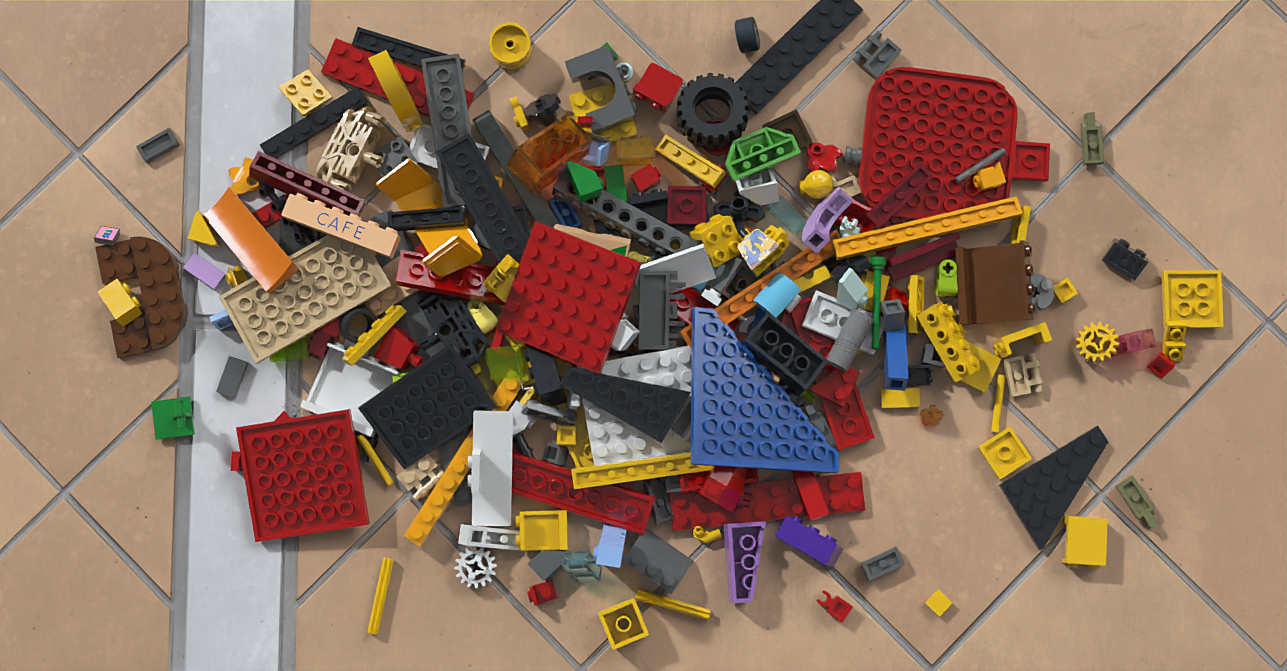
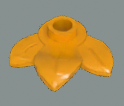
[228,157,260,194]

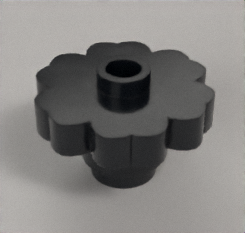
[524,93,561,127]

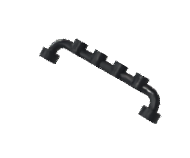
[257,181,326,246]

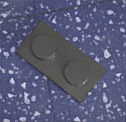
[861,546,905,581]

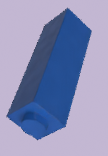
[883,324,908,391]

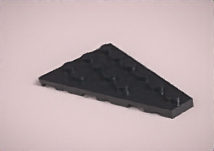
[999,426,1108,550]

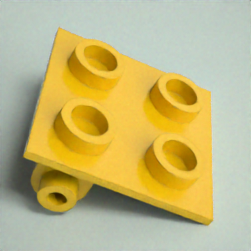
[278,69,332,117]
[483,254,519,303]

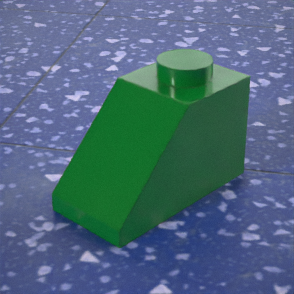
[565,161,604,203]

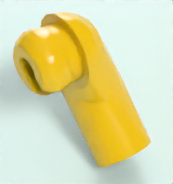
[693,526,722,544]

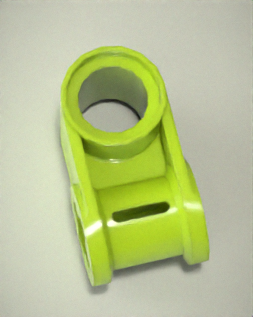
[935,260,958,297]

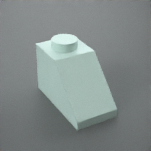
[836,268,868,310]

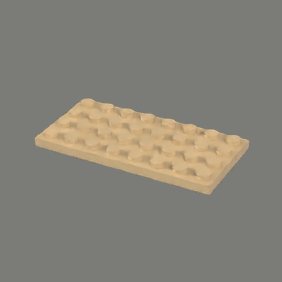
[219,235,393,364]

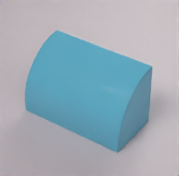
[753,272,801,317]

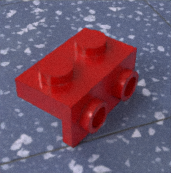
[833,199,873,233]

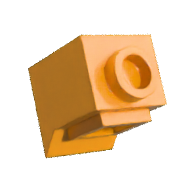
[973,162,1006,192]

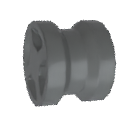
[844,146,862,167]

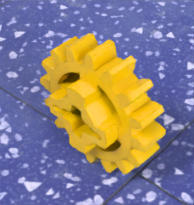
[1076,322,1119,364]

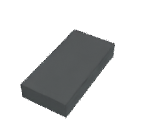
[136,128,180,164]
[216,356,249,398]

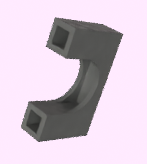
[565,45,637,134]

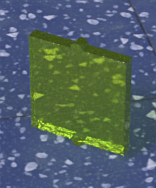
[486,345,525,380]

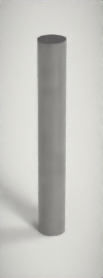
[955,148,1006,184]

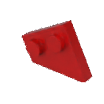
[810,367,860,407]

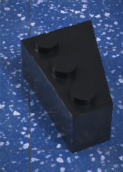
[523,343,567,406]

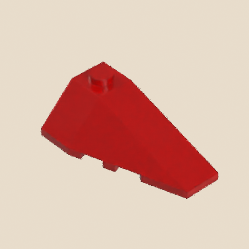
[698,466,747,512]

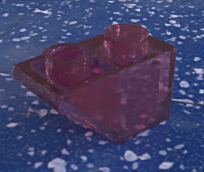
[1111,329,1157,357]

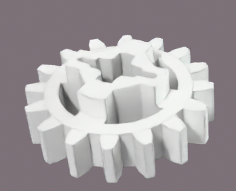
[454,546,497,588]

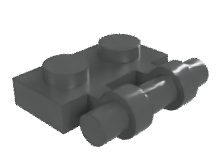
[852,31,902,80]

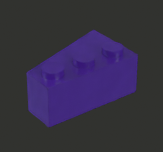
[775,516,843,569]

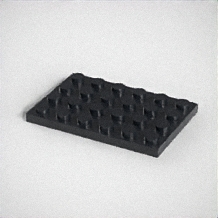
[358,343,498,469]

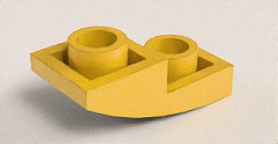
[1162,321,1188,361]

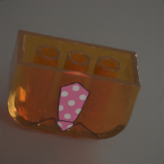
[506,113,593,195]

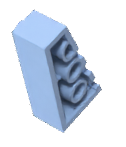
[593,522,627,568]

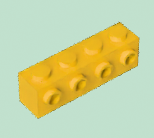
[916,302,981,383]

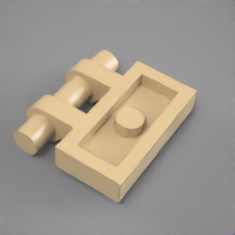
[1003,353,1043,397]
[396,454,444,501]

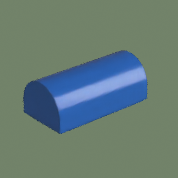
[548,197,583,229]

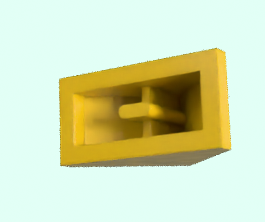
[188,211,222,248]

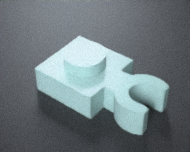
[839,216,860,238]

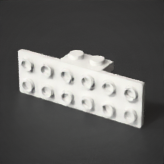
[468,411,513,526]

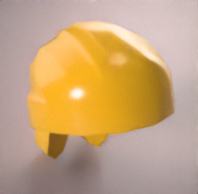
[798,170,834,199]

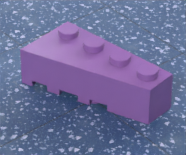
[723,522,766,603]

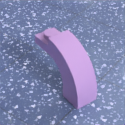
[802,186,853,253]

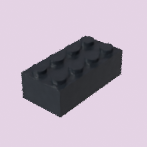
[741,312,828,394]

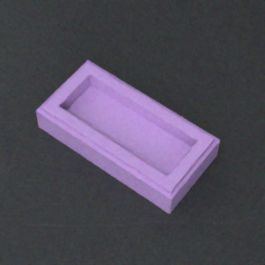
[183,252,225,290]

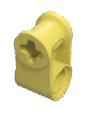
[467,299,499,335]

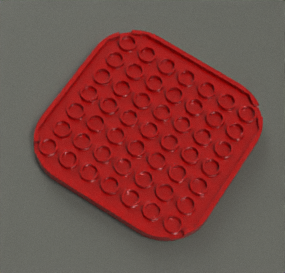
[858,67,1018,220]

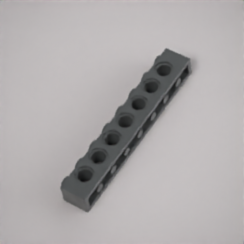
[552,169,699,257]

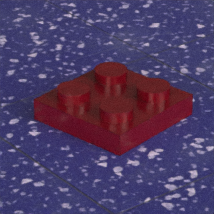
[667,185,706,225]

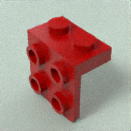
[633,63,683,112]

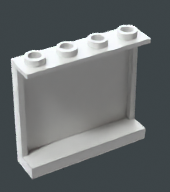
[300,342,402,437]

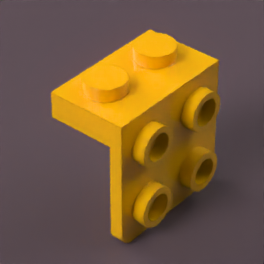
[689,214,741,267]

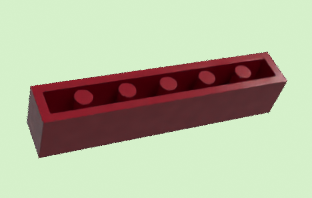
[249,151,365,217]

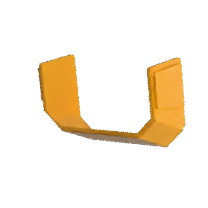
[376,158,482,277]

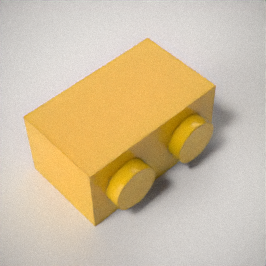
[98,279,143,327]

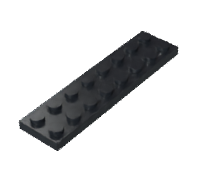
[734,0,863,115]
[436,133,529,264]

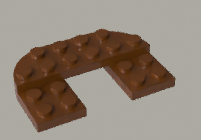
[95,236,188,358]

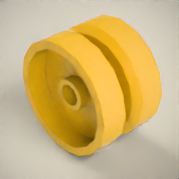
[489,22,532,70]

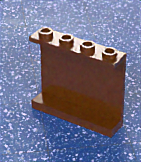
[955,240,1036,325]

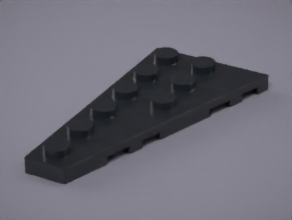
[559,367,691,443]

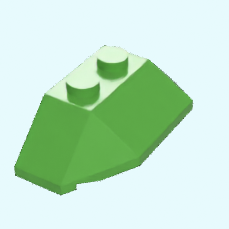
[725,127,801,181]

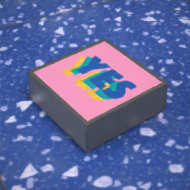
[94,226,120,246]

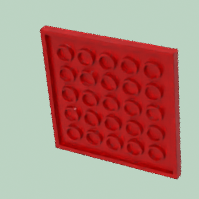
[495,221,642,374]
[236,409,370,542]

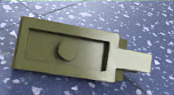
[1080,112,1104,166]
[1115,476,1158,529]

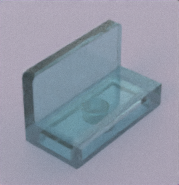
[767,195,807,236]

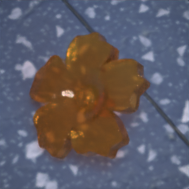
[920,405,944,426]

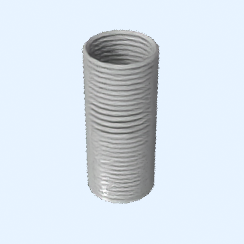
[826,309,874,372]

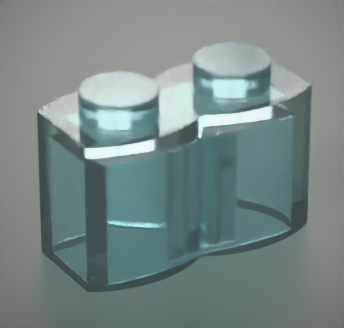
[562,551,602,583]

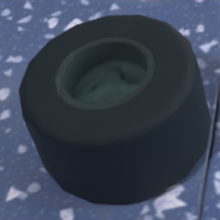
[735,17,760,53]

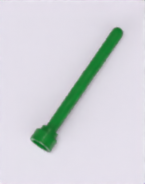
[870,257,886,350]

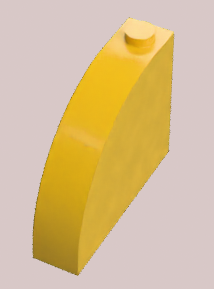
[368,50,424,132]

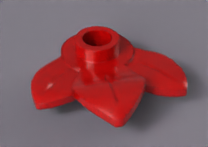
[807,142,843,172]

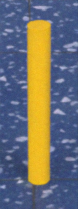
[991,375,1006,433]
[356,433,394,486]

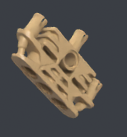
[316,107,385,192]

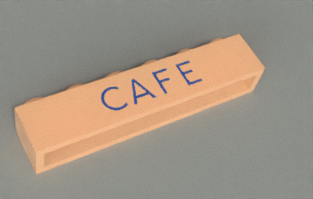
[281,193,401,259]

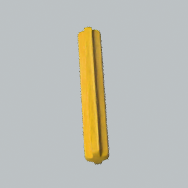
[367,557,394,635]
[635,589,711,620]

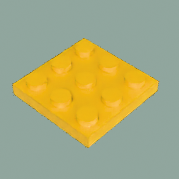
[568,81,638,150]
[1161,270,1224,328]

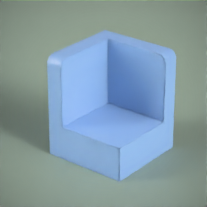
[583,138,610,167]

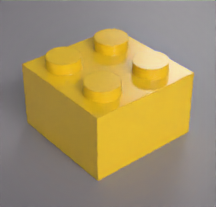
[598,597,649,650]

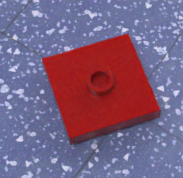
[1011,141,1050,182]

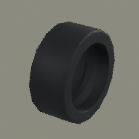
[339,307,377,344]

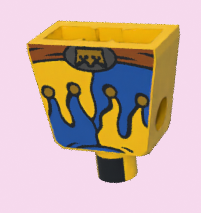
[737,229,785,276]

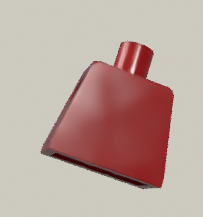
[374,326,423,369]

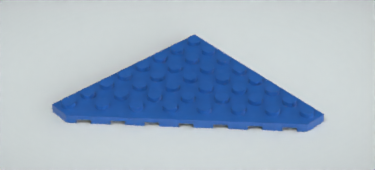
[691,307,839,474]

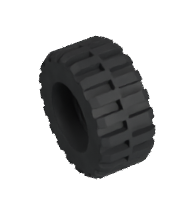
[677,73,750,150]

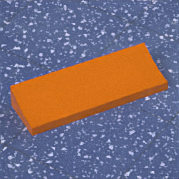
[203,187,299,294]

